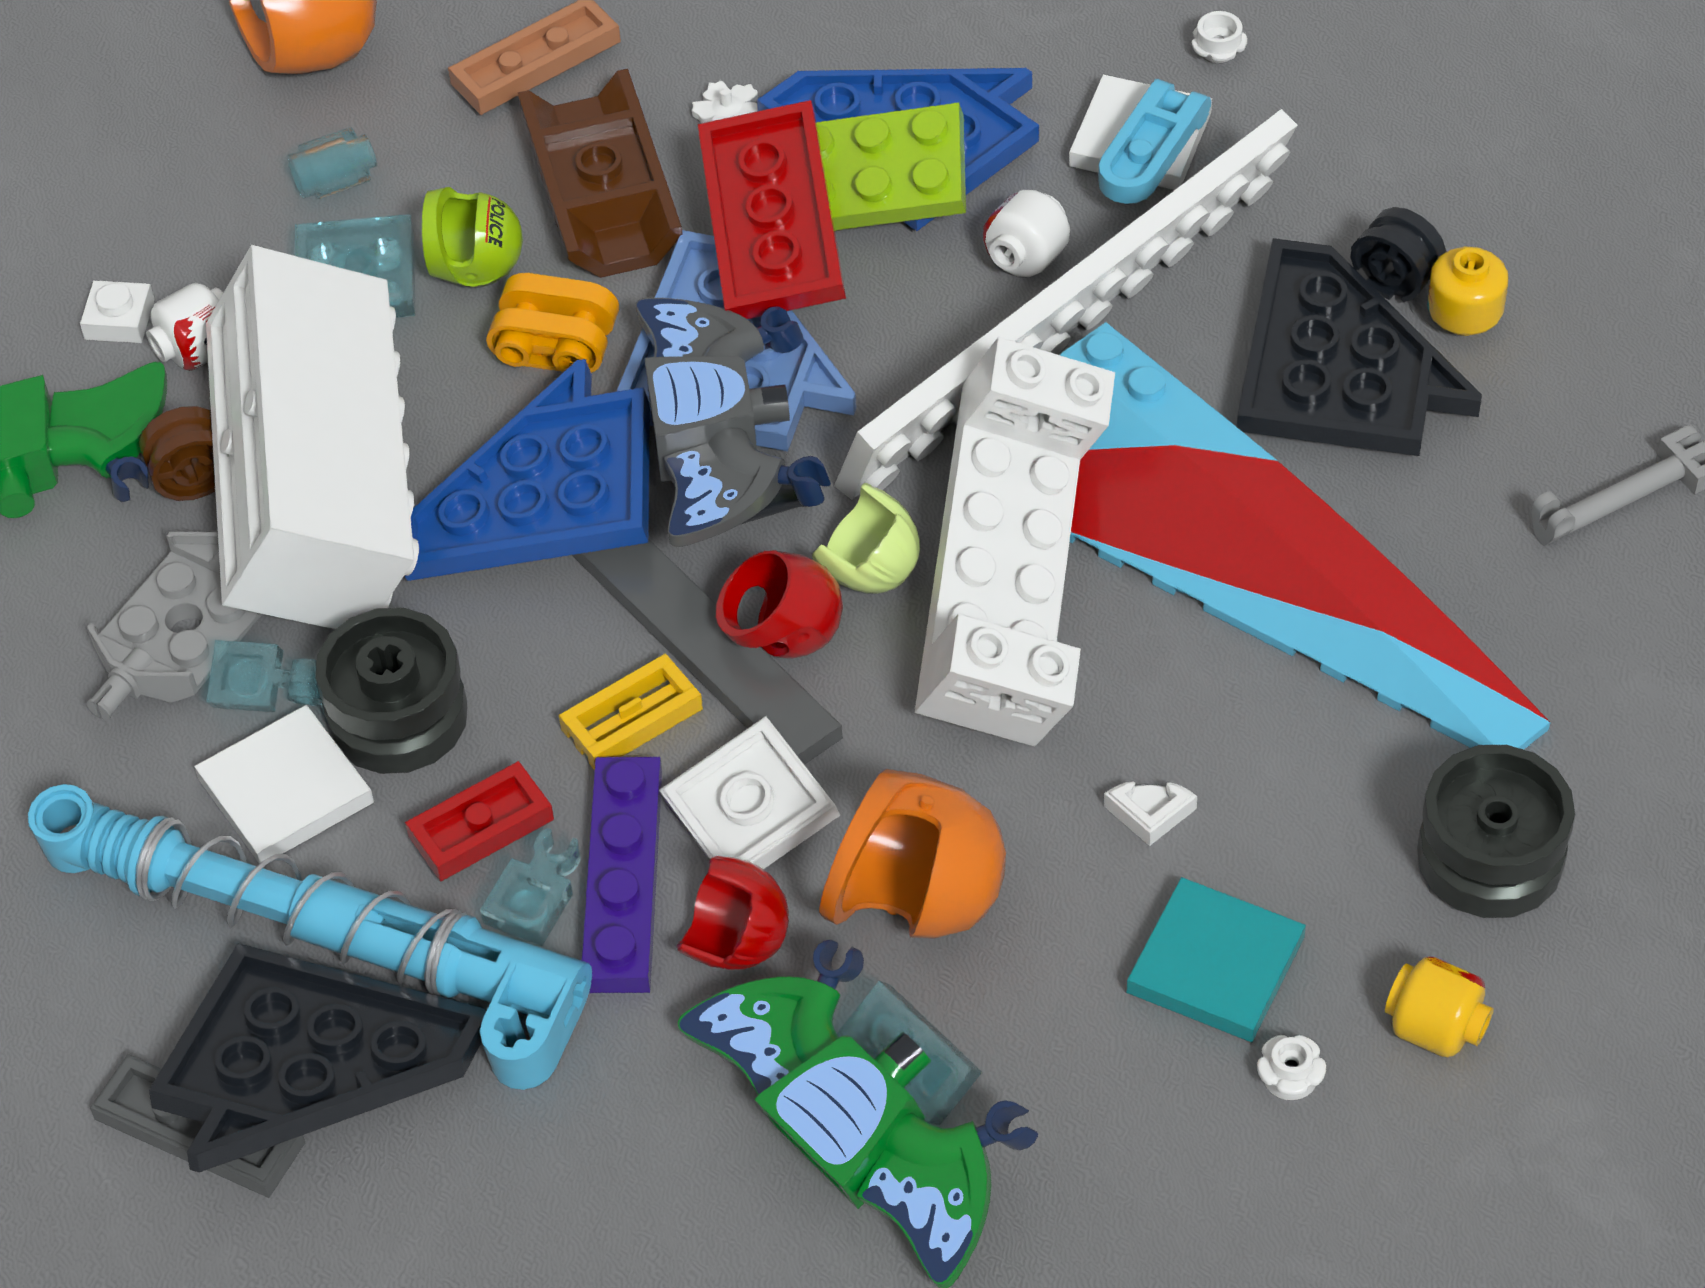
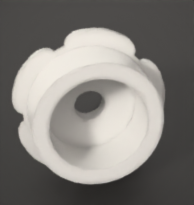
[1192,11,1247,63]
[1257,1035,1326,1100]

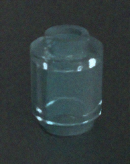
[287,127,377,199]

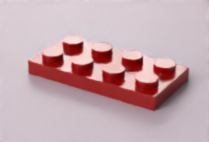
[698,100,846,319]

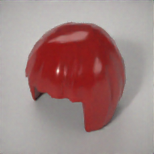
[677,856,789,970]

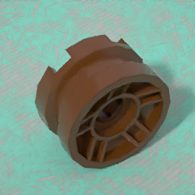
[139,406,215,501]

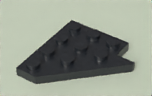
[1237,238,1482,456]
[149,943,487,1173]

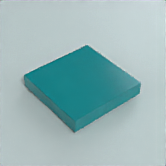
[1126,877,1306,1042]

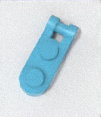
[1098,79,1211,204]

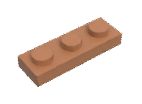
[448,0,621,115]

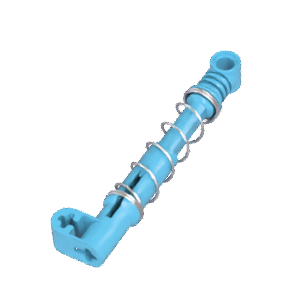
[28,784,592,1090]

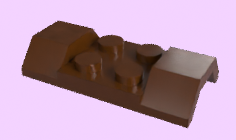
[518,69,683,278]

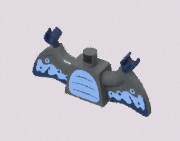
[636,297,831,547]

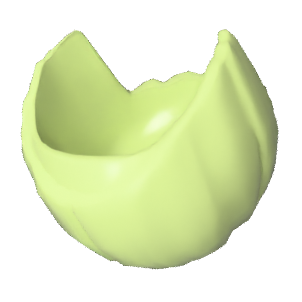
[812,483,920,594]

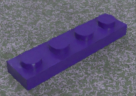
[582,757,662,993]

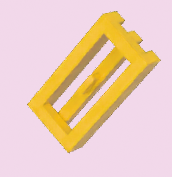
[559,653,703,770]

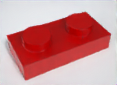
[405,761,554,882]

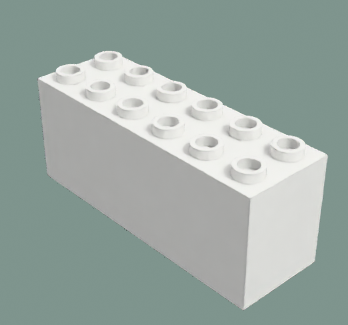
[206,245,419,629]

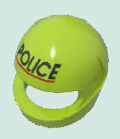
[422,187,523,287]

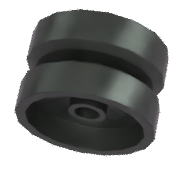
[315,608,467,774]
[1417,744,1575,918]

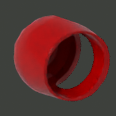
[716,550,843,659]

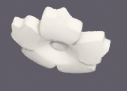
[692,81,758,123]

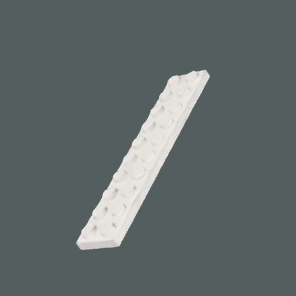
[834,109,1298,500]

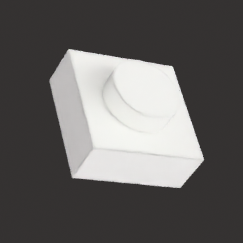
[80,280,155,343]

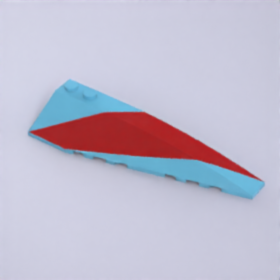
[1060,322,1550,750]

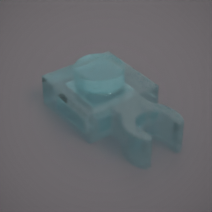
[480,828,581,946]

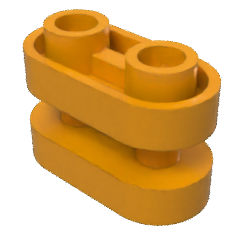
[486,273,619,373]

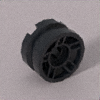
[1350,207,1447,302]

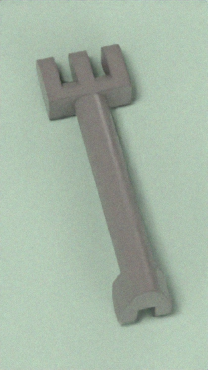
[1531,425,1705,546]

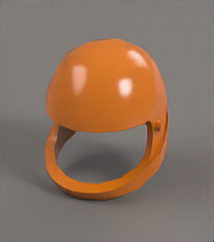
[229,0,377,74]
[819,769,1006,939]

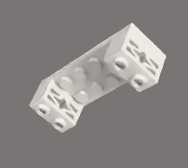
[914,336,1115,747]

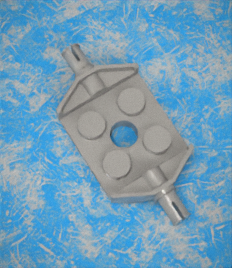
[87,532,262,720]

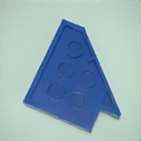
[757,68,1039,231]
[404,359,650,581]

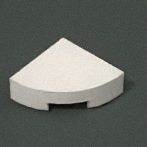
[1104,781,1197,846]

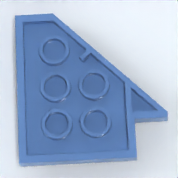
[617,230,856,451]

